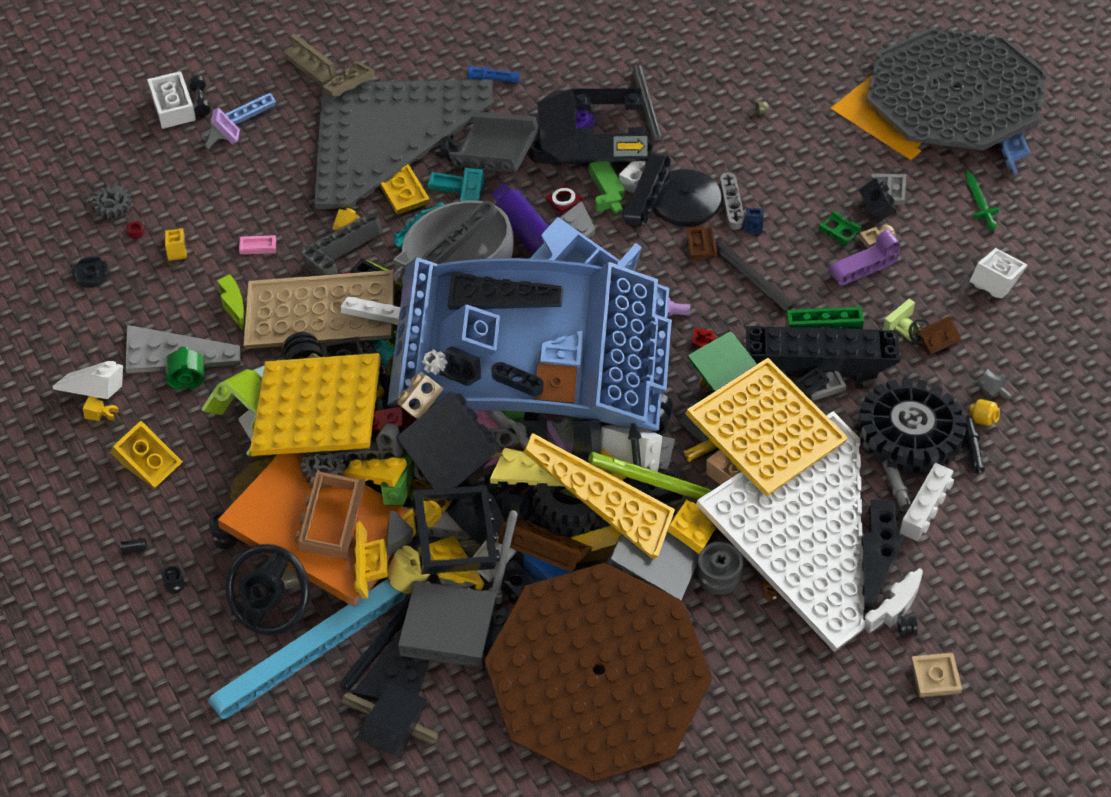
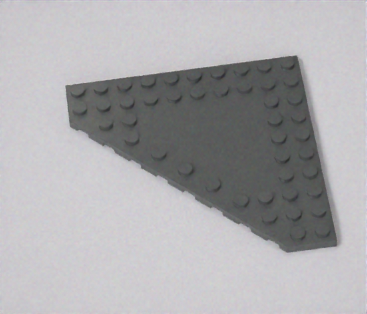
[315,79,493,209]

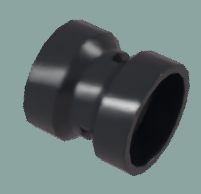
[162,566,185,594]

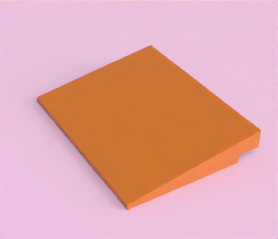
[218,452,409,607]

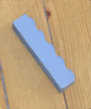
[225,93,276,125]

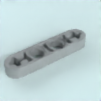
[720,173,744,230]

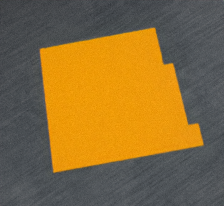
[831,74,922,160]

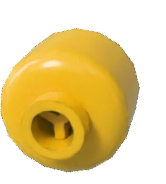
[970,399,1000,426]

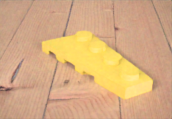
[490,448,563,486]

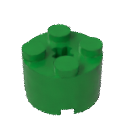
[165,346,204,390]

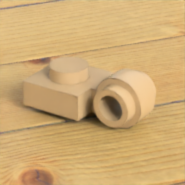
[860,224,896,248]

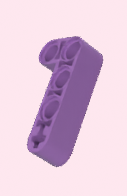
[828,230,901,286]

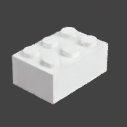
[147,71,196,129]

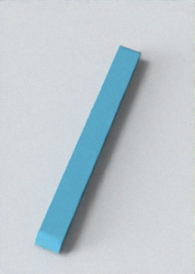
[208,578,407,719]

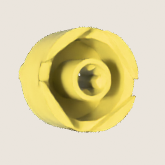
[386,545,430,594]

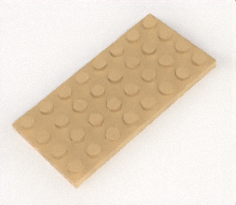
[244,270,395,349]

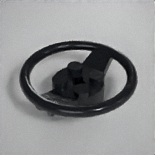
[225,544,310,635]

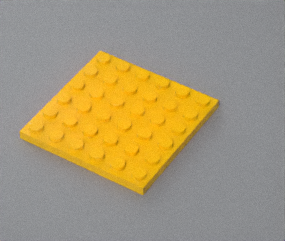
[250,353,381,456]
[685,358,848,497]

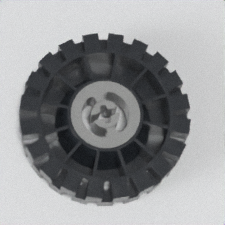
[857,378,966,474]

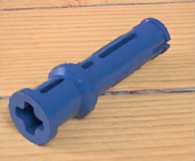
[468,65,520,83]

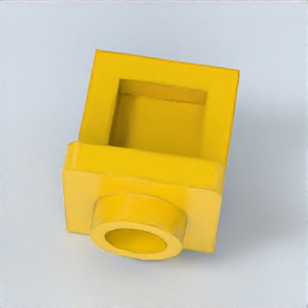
[332,208,360,231]

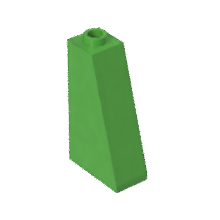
[381,453,415,505]

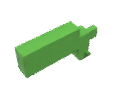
[588,162,625,214]

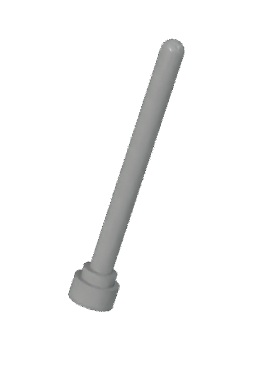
[488,510,517,604]

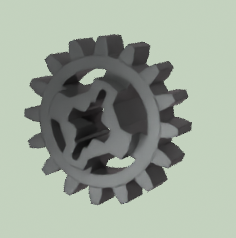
[92,185,132,219]
[301,451,345,488]

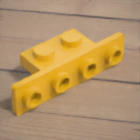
[353,521,387,599]

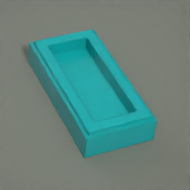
[427,172,464,194]

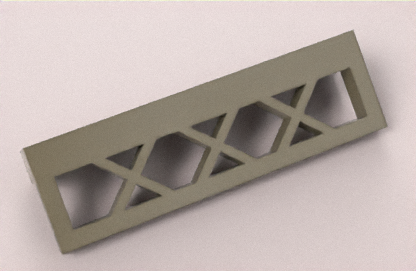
[283,34,336,87]

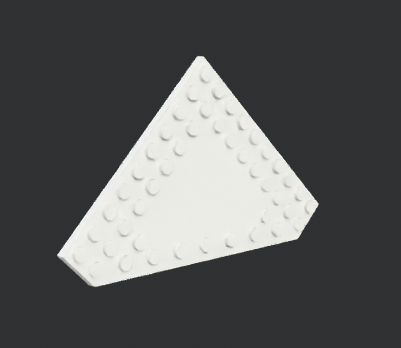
[696,411,865,652]

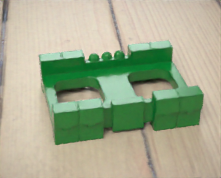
[819,211,861,246]

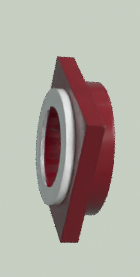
[545,185,583,213]

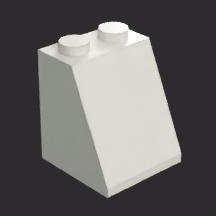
[600,424,662,472]

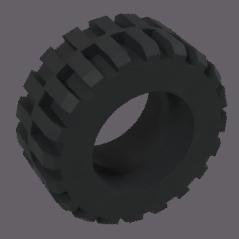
[532,459,604,536]

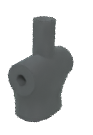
[976,370,1012,401]

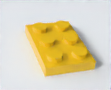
[380,164,430,215]
[667,500,716,554]

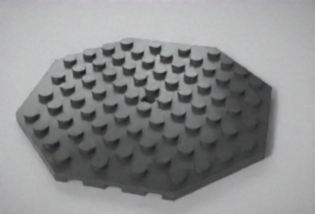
[867,28,1047,150]

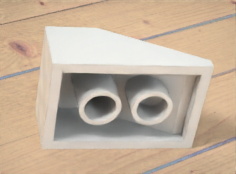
[969,248,1027,299]
[53,361,123,399]

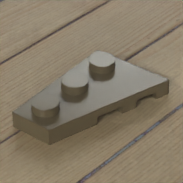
[323,61,376,97]

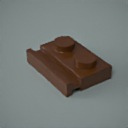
[686,225,717,260]
[916,316,962,355]

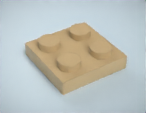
[911,653,962,697]

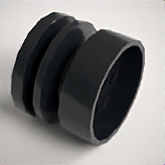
[281,332,325,360]

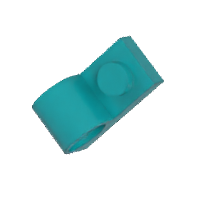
[460,168,484,201]

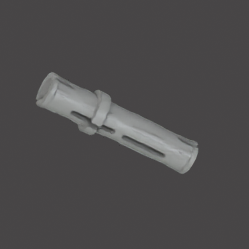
[882,459,912,512]

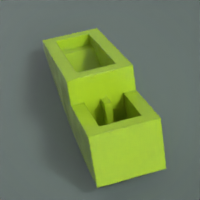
[217,274,246,330]

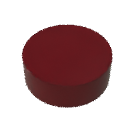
[126,221,145,239]

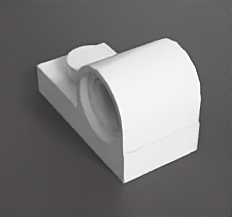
[619,161,645,193]

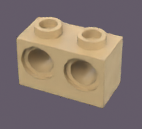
[397,372,444,419]

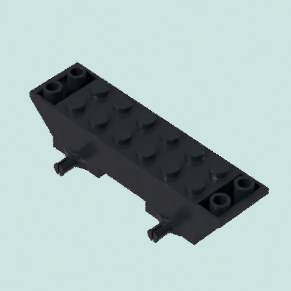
[746,326,900,389]

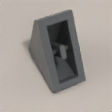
[387,511,413,556]

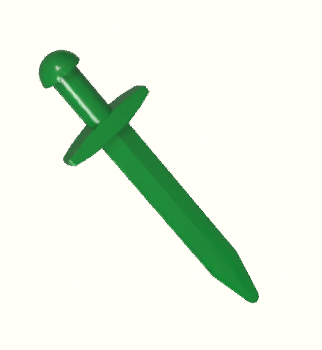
[966,170,999,230]

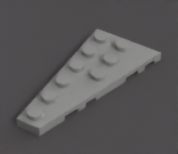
[126,325,241,374]

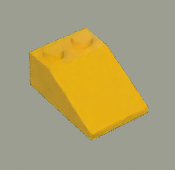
[110,421,183,489]

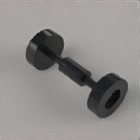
[188,76,211,117]

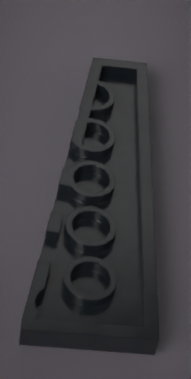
[447,272,564,310]

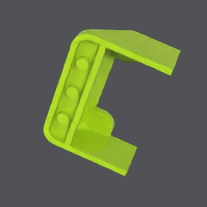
[201,369,269,459]

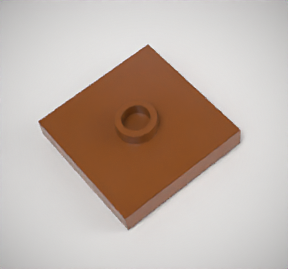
[534,363,577,404]

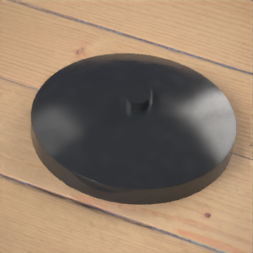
[653,169,721,226]

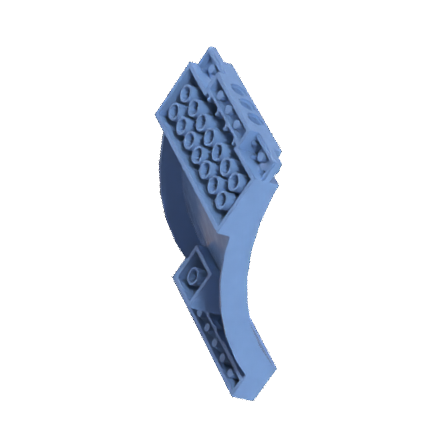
[387,257,672,431]

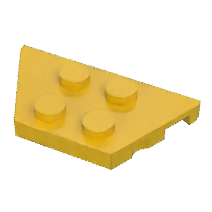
[429,536,484,590]

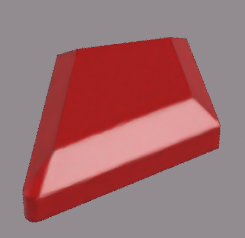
[692,328,715,348]

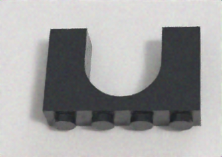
[520,418,601,468]

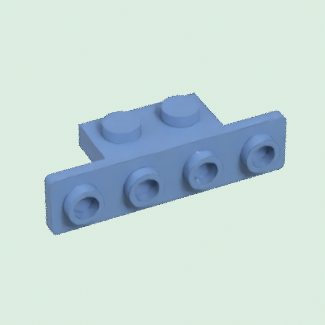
[999,132,1031,175]

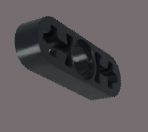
[491,362,544,396]

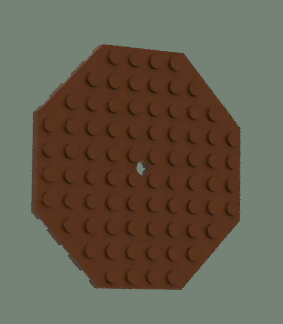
[485,563,713,783]

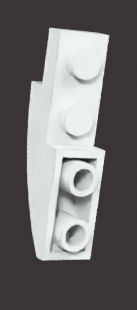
[864,568,923,633]

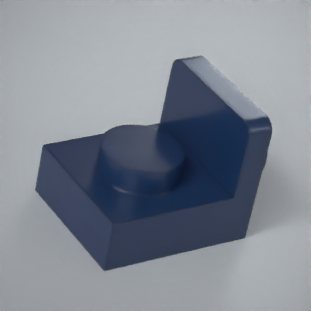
[744,208,764,233]

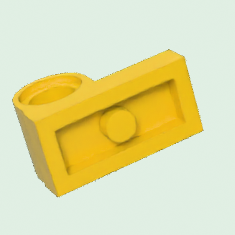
[165,228,187,261]
[402,501,442,537]

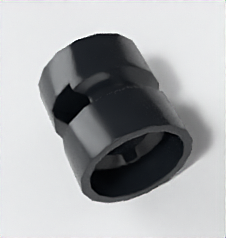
[209,512,238,549]

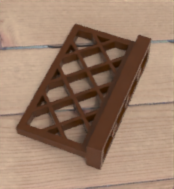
[497,518,592,572]

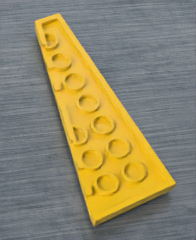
[523,433,675,560]

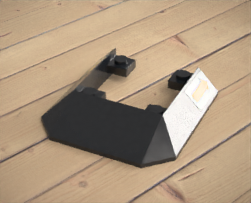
[537,88,648,162]

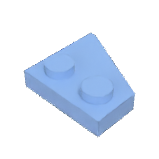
[540,331,583,368]

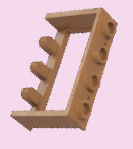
[295,470,365,560]

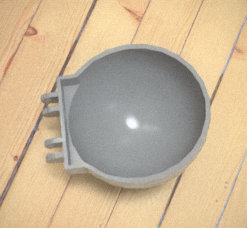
[393,201,514,283]

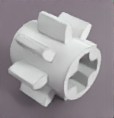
[421,349,448,375]

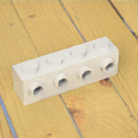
[900,463,954,541]

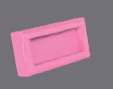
[239,235,276,255]

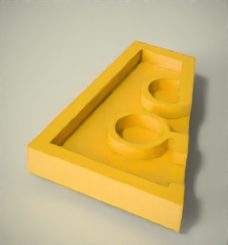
[344,457,407,487]

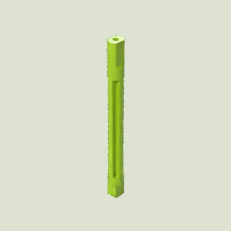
[588,452,712,500]

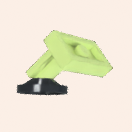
[883,299,930,346]

